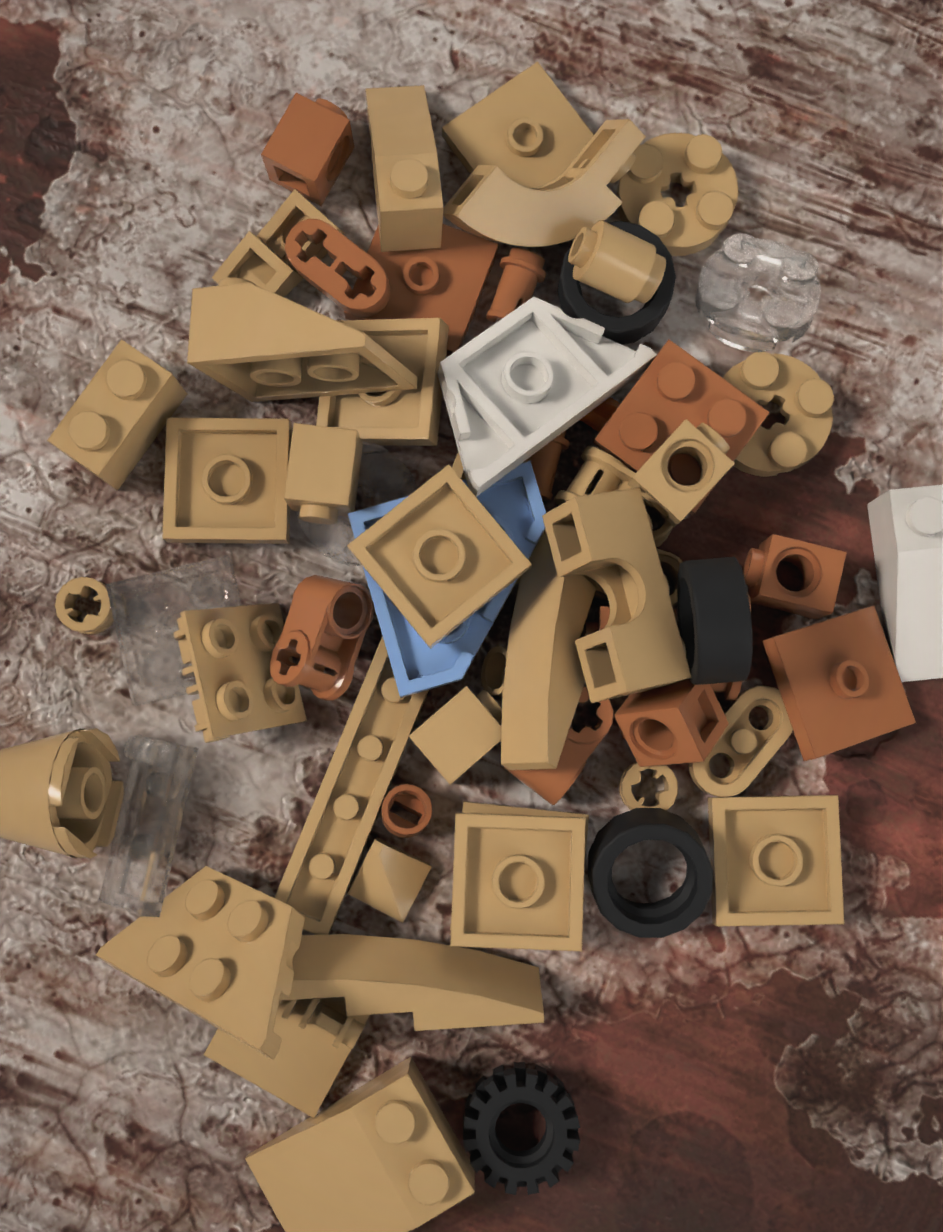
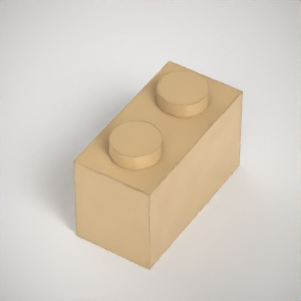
[47,339,187,491]

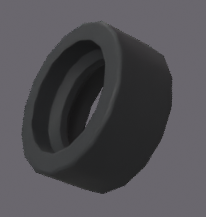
[557,221,676,345]
[677,557,752,685]
[588,808,713,938]

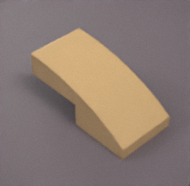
[212,189,344,297]

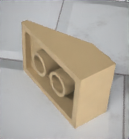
[187,278,417,402]
[245,1057,475,1232]

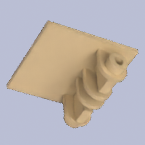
[173,603,307,743]
[204,996,370,1118]

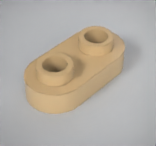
[689,686,793,797]

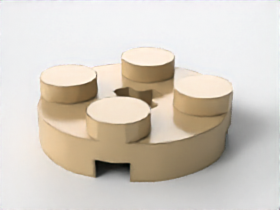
[617,133,738,256]
[723,351,834,477]

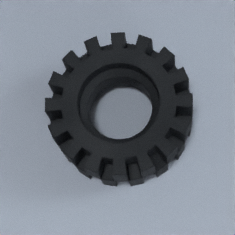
[463,1062,580,1195]

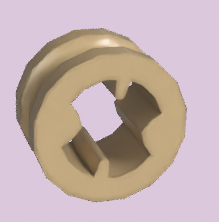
[55,577,119,635]
[619,762,678,811]

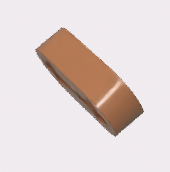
[285,219,391,318]

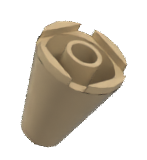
[0,728,124,858]

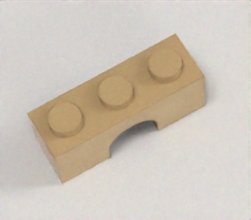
[542,488,691,703]

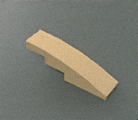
[501,529,597,770]
[279,934,544,1031]

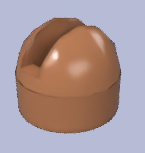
[381,784,432,838]

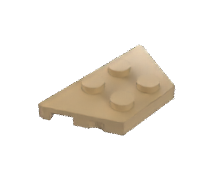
[96,866,305,1060]

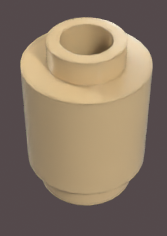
[568,220,666,304]

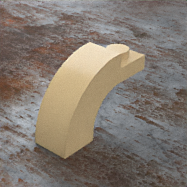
[443,119,646,247]

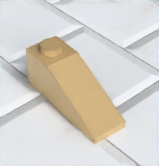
[365,85,444,252]

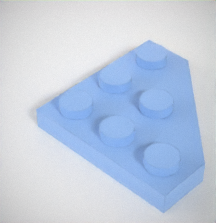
[348,461,546,698]

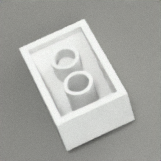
[867,484,943,682]

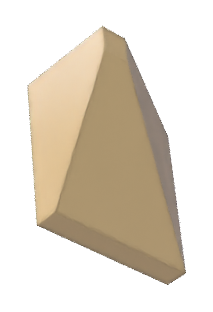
[348,837,432,923]

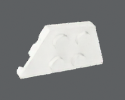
[438,297,657,497]

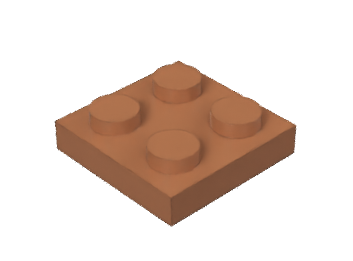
[593,339,770,515]

